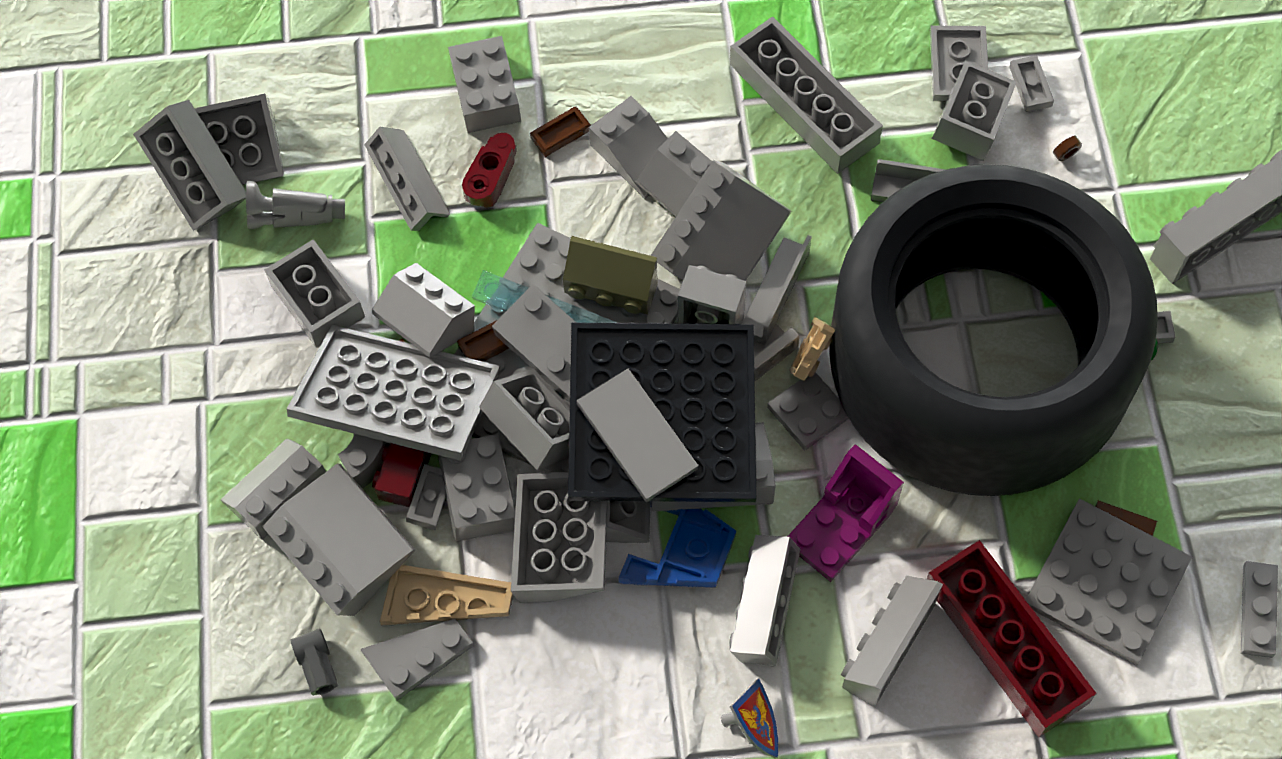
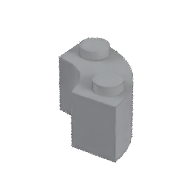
[338,434,390,489]

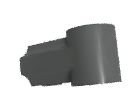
[290,628,338,696]

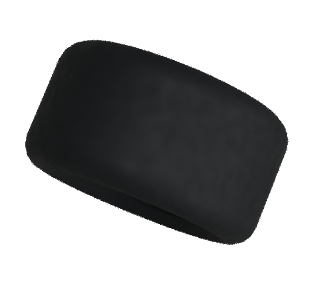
[829,164,1158,496]

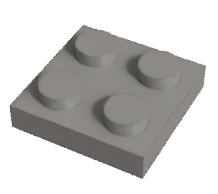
[767,372,849,451]

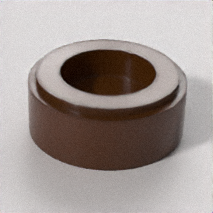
[1053,135,1082,161]

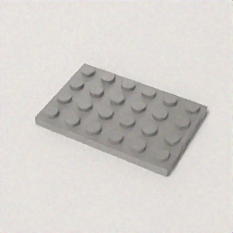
[287,325,500,461]

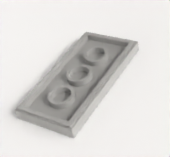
[577,368,698,502]

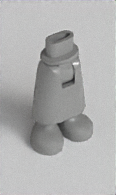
[246,181,345,229]

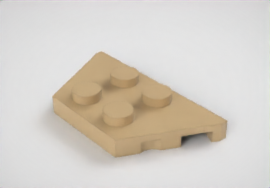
[789,317,835,381]

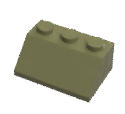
[563,236,658,315]

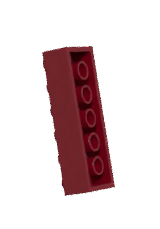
[927,540,1097,738]

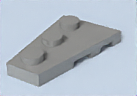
[360,619,474,701]

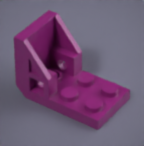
[787,444,904,582]

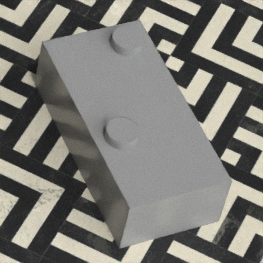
[492,284,575,403]

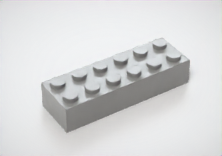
[730,17,883,174]
[1150,150,1282,284]

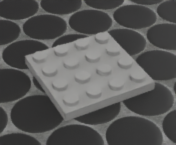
[1026,499,1192,665]

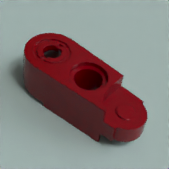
[462,132,517,208]

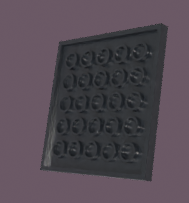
[568,322,757,502]

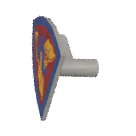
[721,678,778,758]

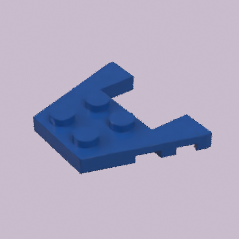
[618,503,736,588]

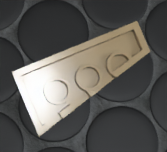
[380,565,513,626]

